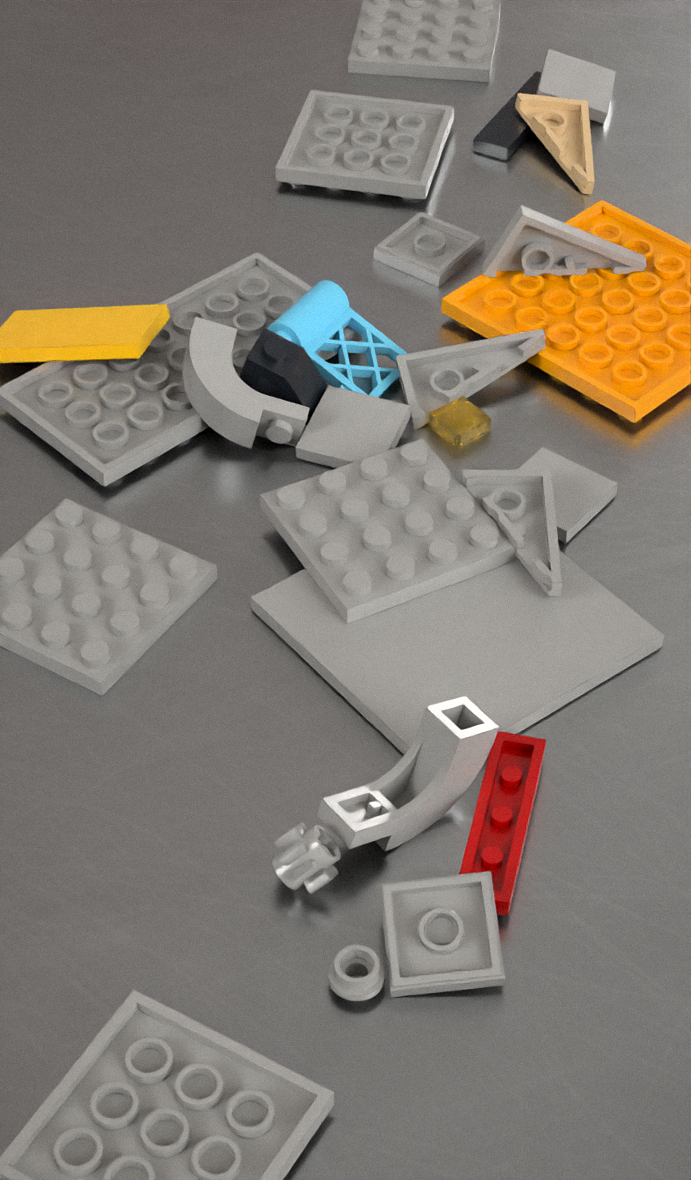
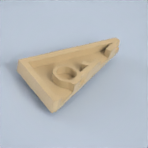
[515,93,595,194]

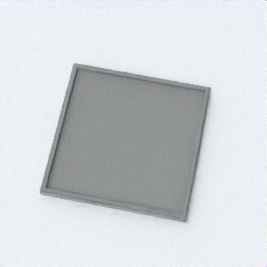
[251,550,664,755]

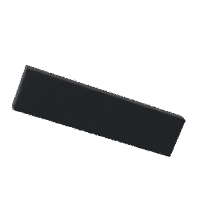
[473,71,541,160]

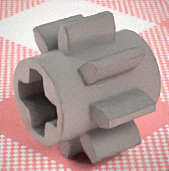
[272,822,341,894]

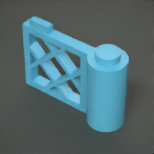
[267,280,408,398]

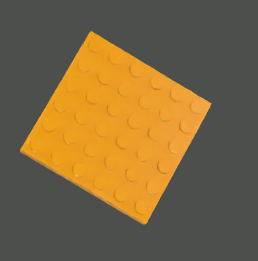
[441,200,691,423]

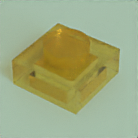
[429,396,491,449]

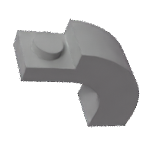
[182,316,310,449]
[317,696,499,852]

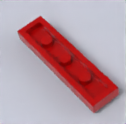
[459,731,546,916]

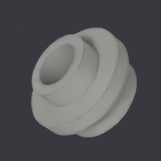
[328,945,386,1001]

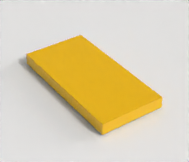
[0,304,170,363]

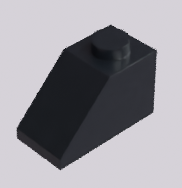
[239,327,328,425]

